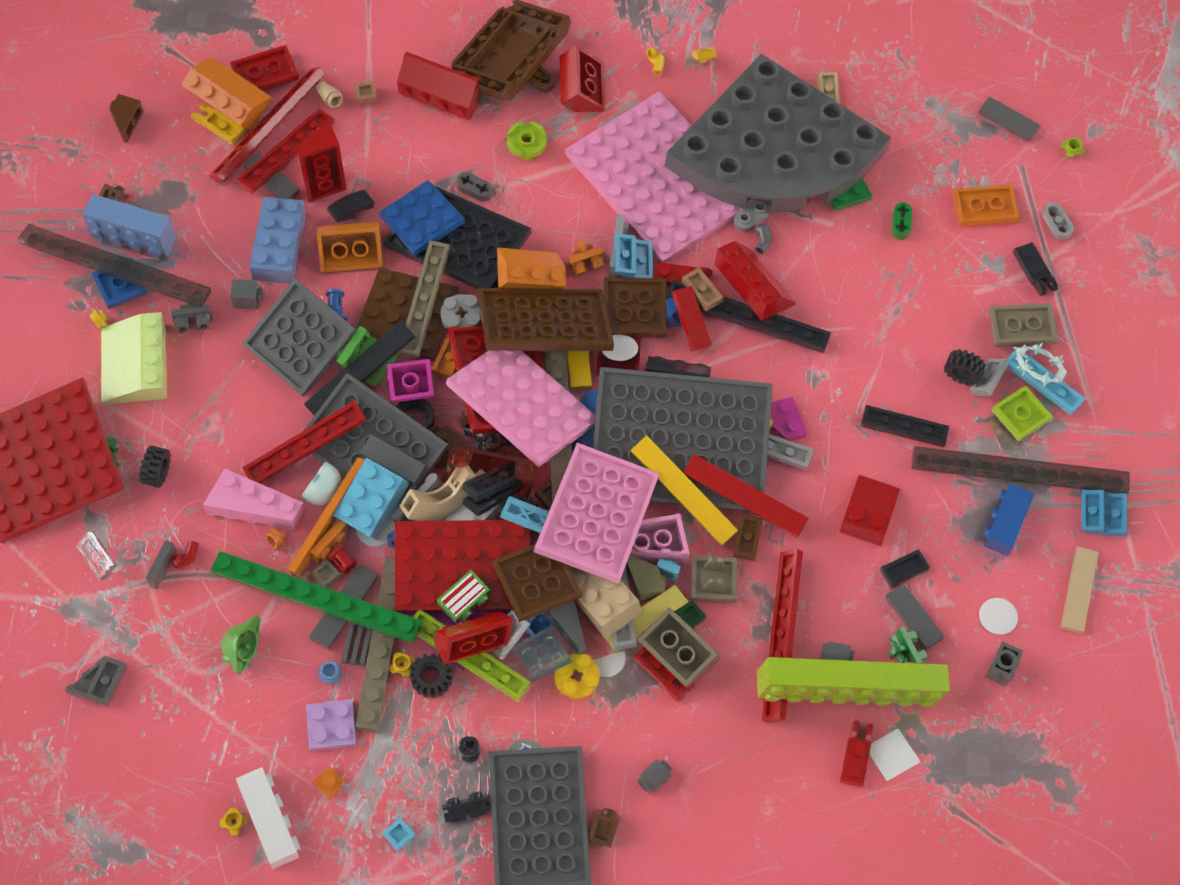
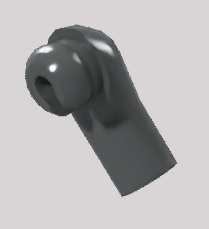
[755,224,773,254]

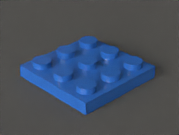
[378,180,465,256]

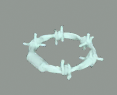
[1014,343,1067,387]

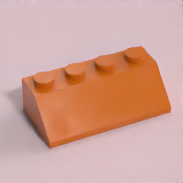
[181,56,272,131]

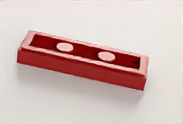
[671,286,712,352]

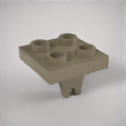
[691,556,737,603]

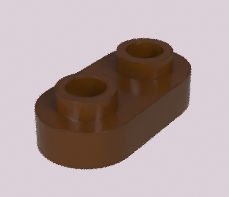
[527,66,555,92]

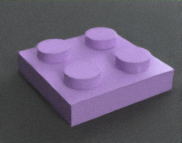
[306,699,357,752]

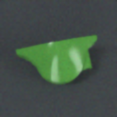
[221,616,261,675]

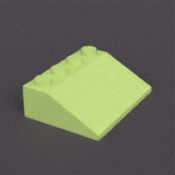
[101,312,167,405]

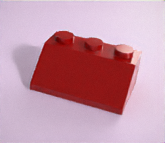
[559,45,605,112]
[434,611,513,665]

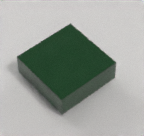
[675,600,706,629]

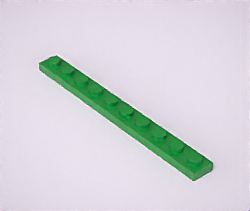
[210,551,423,644]

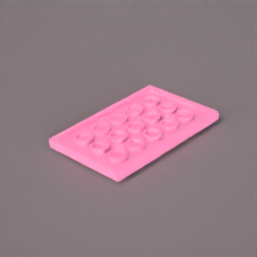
[446,350,596,467]
[534,443,660,584]

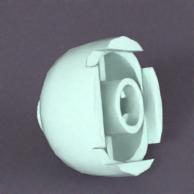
[301,461,342,506]

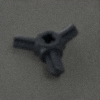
[463,424,514,451]

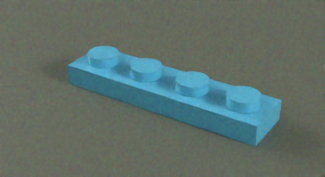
[1006,347,1086,416]

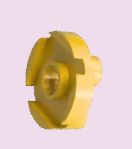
[554,654,600,700]

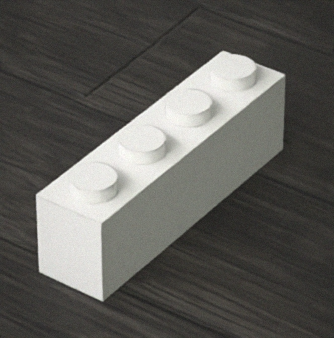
[236,767,301,869]

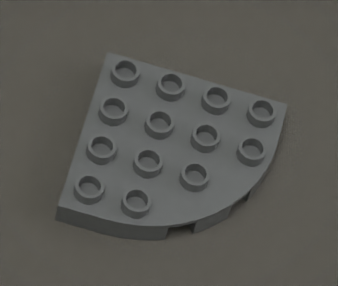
[665,53,891,212]

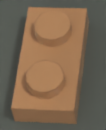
[682,268,724,311]

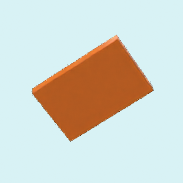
[952,185,1020,227]

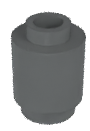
[820,641,854,661]
[637,759,672,794]

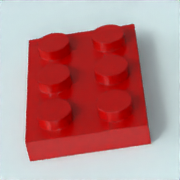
[230,45,299,91]

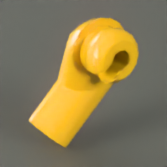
[646,47,665,76]

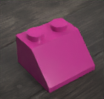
[387,359,434,403]

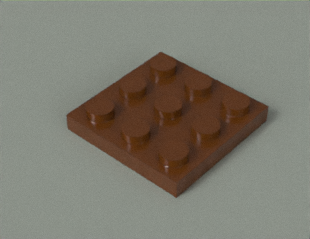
[604,277,666,337]
[492,544,582,622]

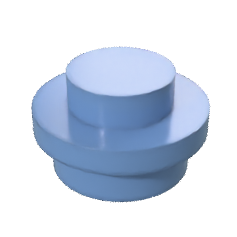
[318,661,341,684]

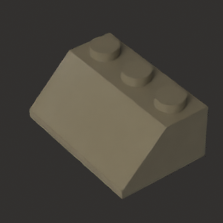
[638,607,720,687]

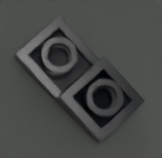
[327,190,374,222]

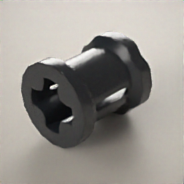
[459,736,480,763]

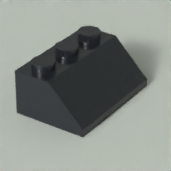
[645,356,711,378]

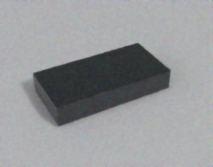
[880,549,930,588]

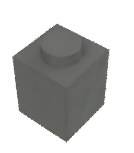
[230,279,263,309]

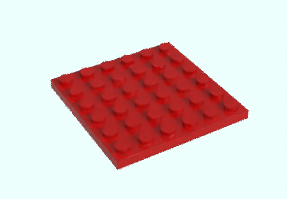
[0,377,124,543]

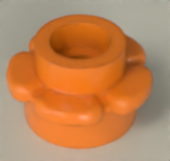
[266,528,286,549]

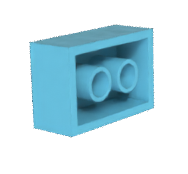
[333,458,410,540]

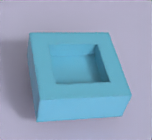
[657,559,681,582]
[382,817,416,852]

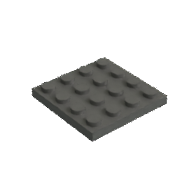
[242,278,357,396]

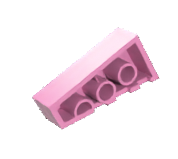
[203,468,305,531]
[630,514,690,564]

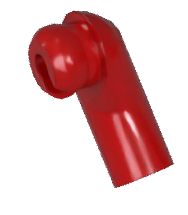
[170,541,199,569]

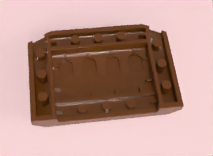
[451,0,571,101]

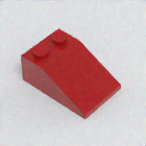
[839,474,900,546]

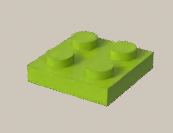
[991,385,1053,442]

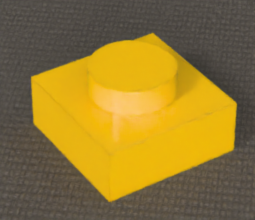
[692,47,717,63]

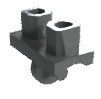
[171,298,213,333]

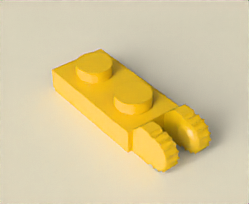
[191,103,246,146]

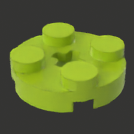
[507,122,547,161]

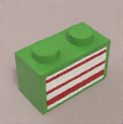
[437,570,490,623]

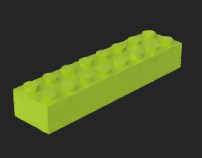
[757,657,950,707]

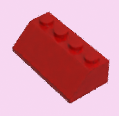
[397,52,480,120]
[298,125,347,202]
[714,241,796,321]

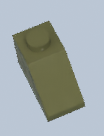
[626,555,667,603]

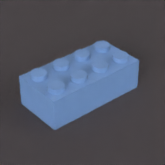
[82,194,177,259]
[249,197,307,284]

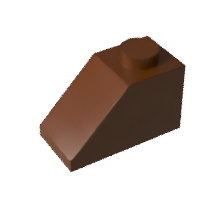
[109,94,144,143]

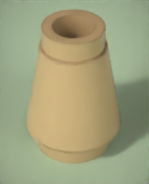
[316,81,343,108]

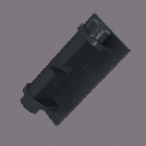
[441,791,491,824]

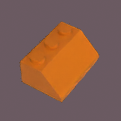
[316,222,383,273]
[497,248,566,289]

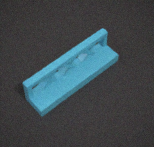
[500,496,549,533]

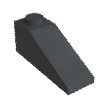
[543,601,586,654]

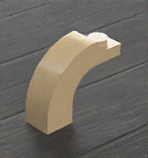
[399,461,476,521]

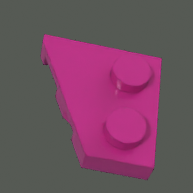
[770,397,807,441]

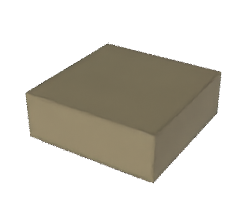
[310,559,342,588]

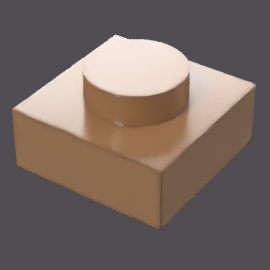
[354,81,377,104]

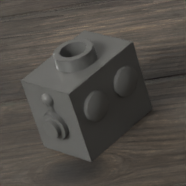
[985,641,1023,687]

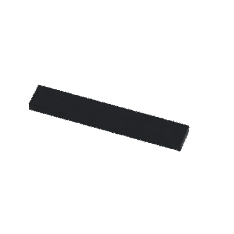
[304,320,415,416]

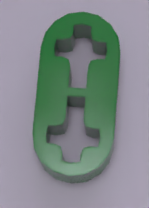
[891,202,912,240]

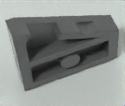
[65,656,127,707]

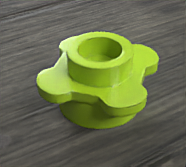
[1061,137,1085,158]

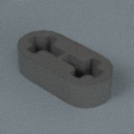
[457,172,493,202]

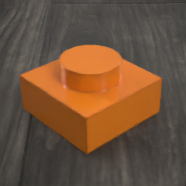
[313,766,346,800]

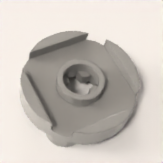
[441,294,482,329]

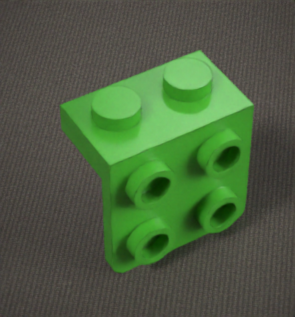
[337,326,398,387]

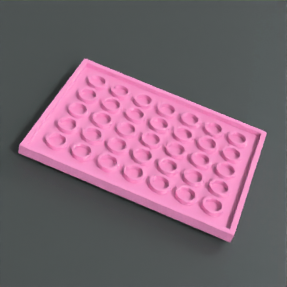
[565,91,759,263]

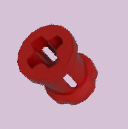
[328,545,358,575]

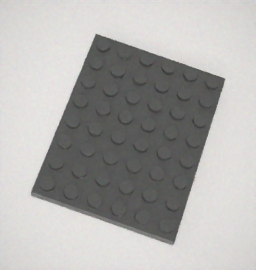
[593,367,773,512]

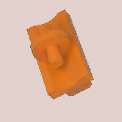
[566,239,605,276]

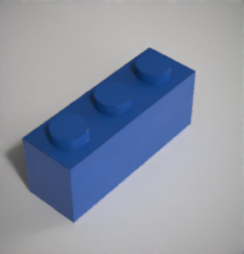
[983,483,1035,556]

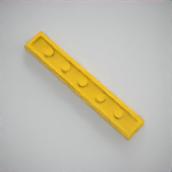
[631,435,738,546]

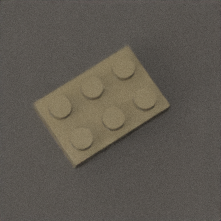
[988,303,1058,347]

